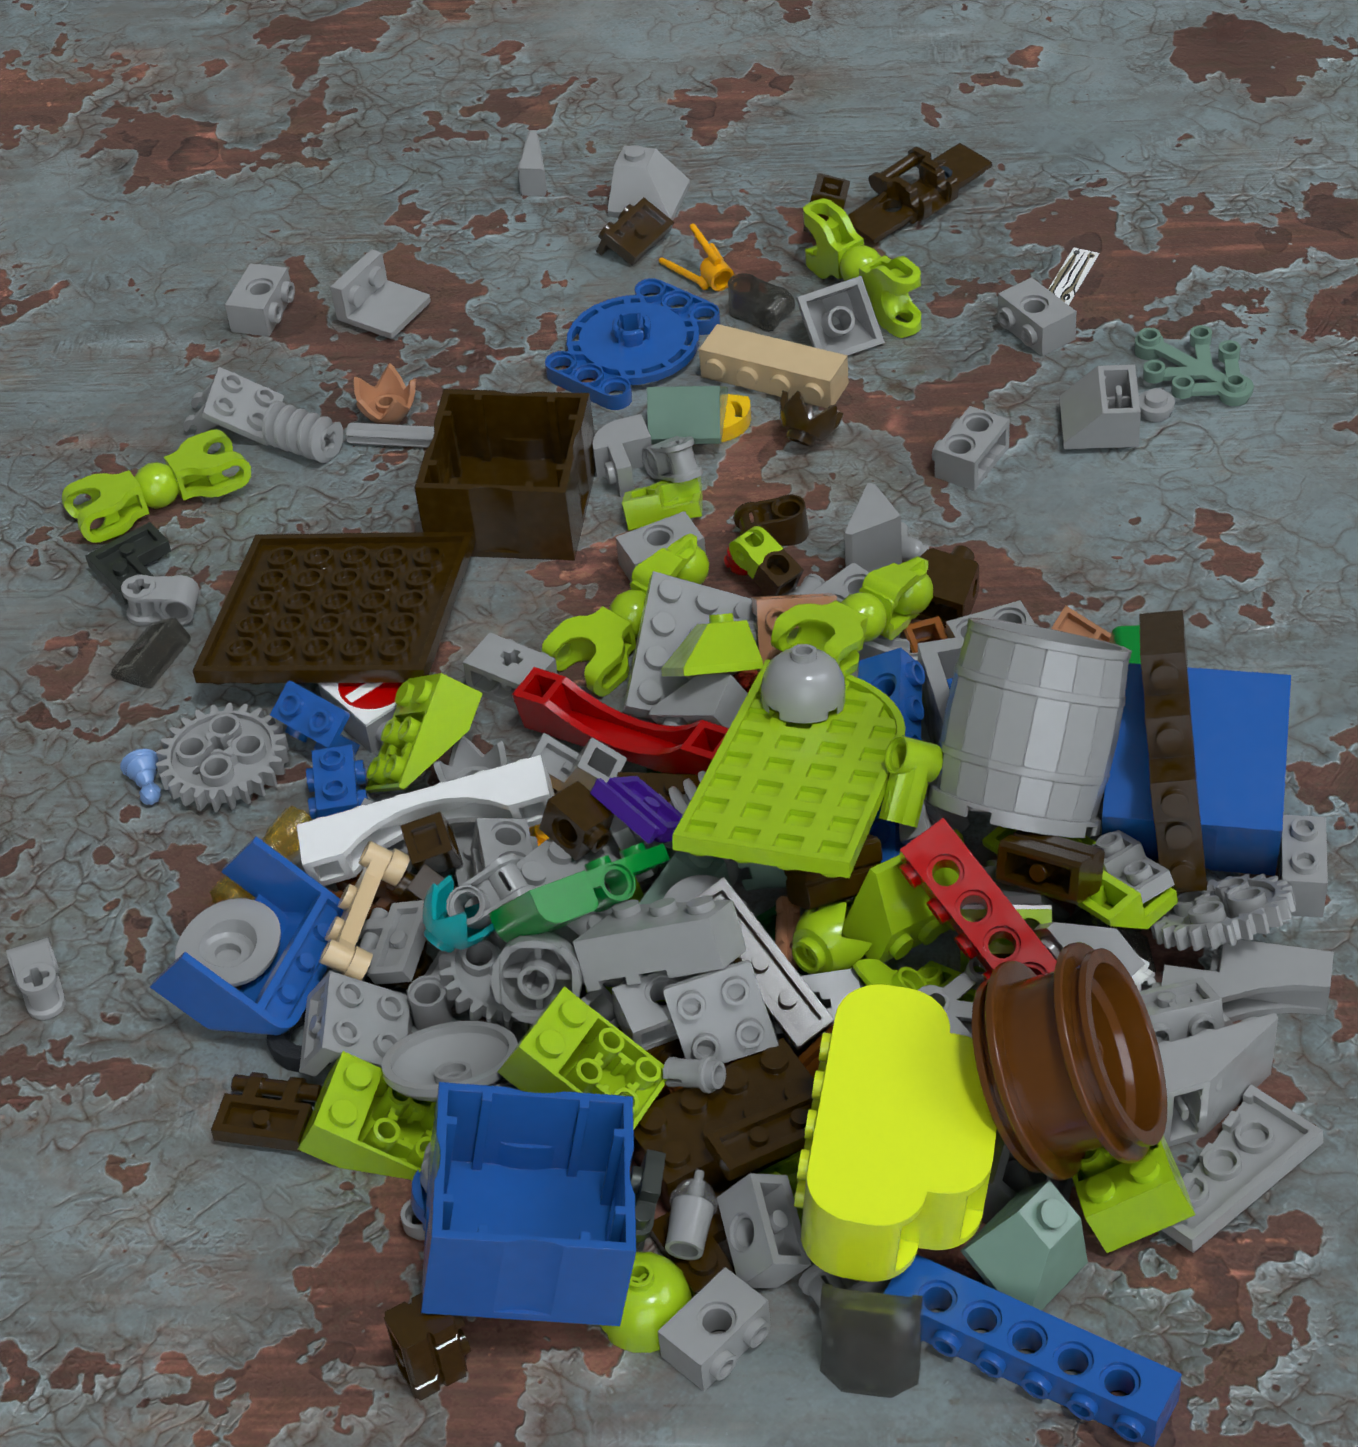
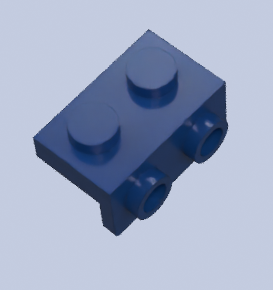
[270,681,360,755]

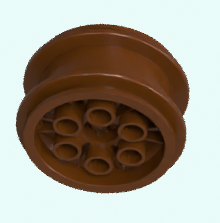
[972,942,1167,1180]

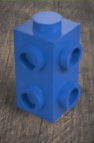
[306,744,368,821]

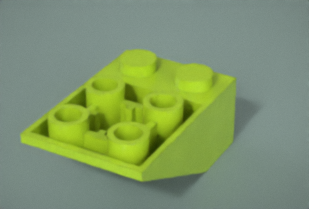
[365,673,483,793]
[497,986,667,1130]
[298,1051,436,1180]
[1072,1135,1196,1253]

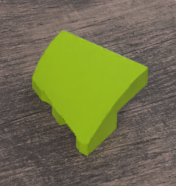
[622,476,703,531]

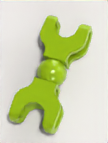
[803,198,922,338]
[62,429,251,543]

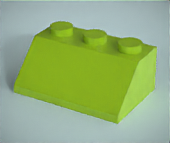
[842,829,964,963]

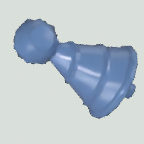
[120,748,162,805]

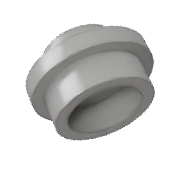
[1139,388,1175,422]

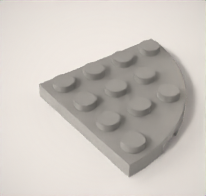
[622,571,759,718]

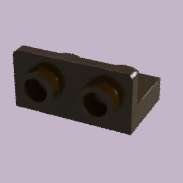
[596,197,675,266]

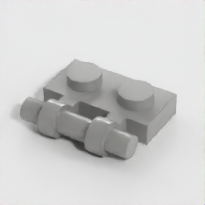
[359,900,427,985]

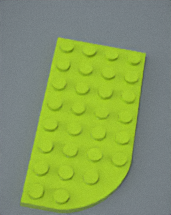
[672,659,906,878]

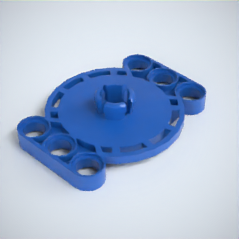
[545,278,720,410]

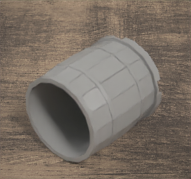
[926,618,1132,838]

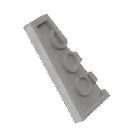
[1161,1084,1324,1253]

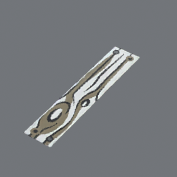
[1048,247,1100,305]

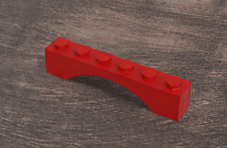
[512,667,729,775]

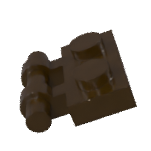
[211,1072,322,1152]

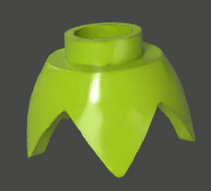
[792,902,872,974]

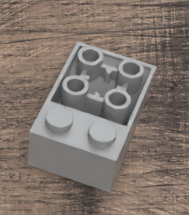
[1158,1013,1278,1147]

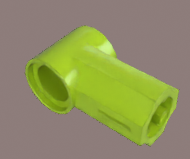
[879,735,943,828]

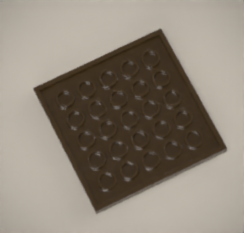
[192,531,475,685]

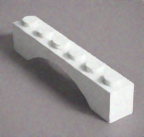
[297,755,554,886]

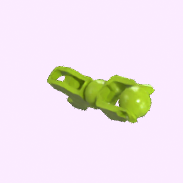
[542,533,709,697]
[771,556,933,677]

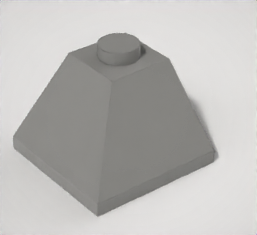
[607,145,690,220]
[795,276,885,356]

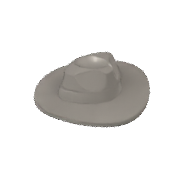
[175,898,281,987]

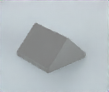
[844,483,902,572]

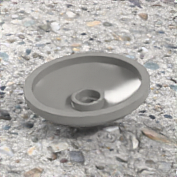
[381,1021,518,1102]

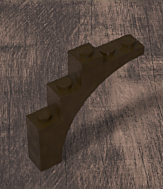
[1139,610,1207,893]

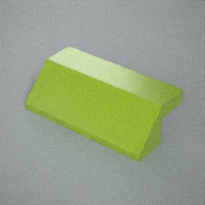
[982,826,1178,929]

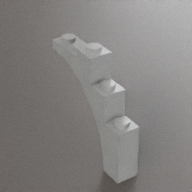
[1152,939,1334,1022]

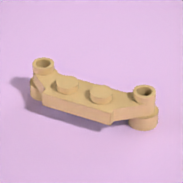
[319,841,410,981]

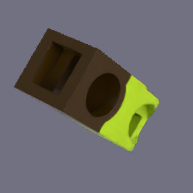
[729,526,804,597]

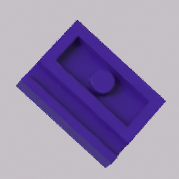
[590,776,683,844]

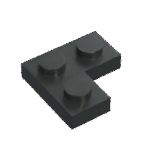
[85,522,171,605]

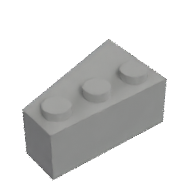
[573,896,746,992]

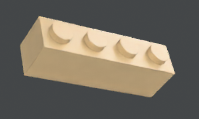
[699,324,849,408]

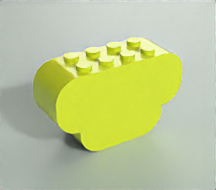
[794,984,997,1282]

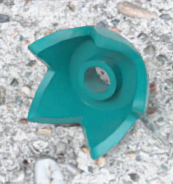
[422,876,495,953]

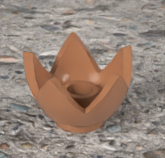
[354,363,416,425]

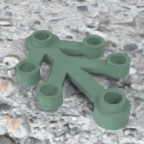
[1134,325,1254,406]

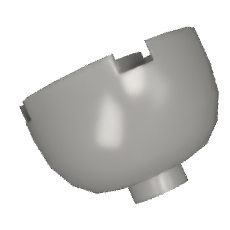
[761,644,846,724]
[490,932,583,1024]

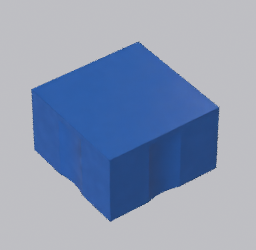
[1102,663,1291,876]
[421,1082,636,1326]

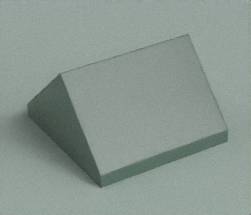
[647,386,728,444]

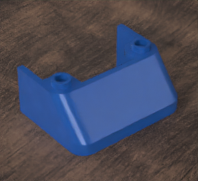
[150,836,344,1035]

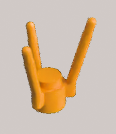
[659,223,735,291]

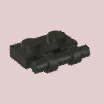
[630,1149,666,1252]

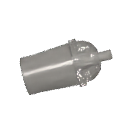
[665,1170,718,1260]

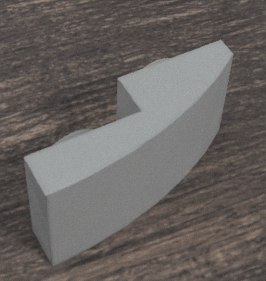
[1092,830,1175,904]

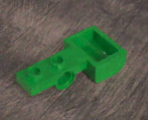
[488,842,670,943]

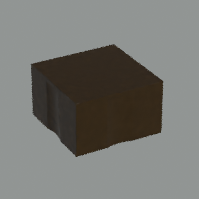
[414,389,596,561]

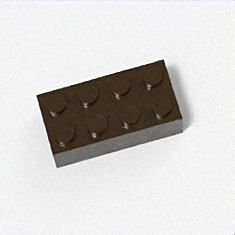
[632,1038,814,1212]

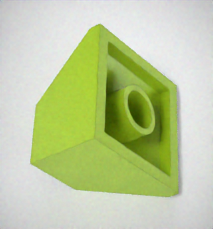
[661,613,763,677]

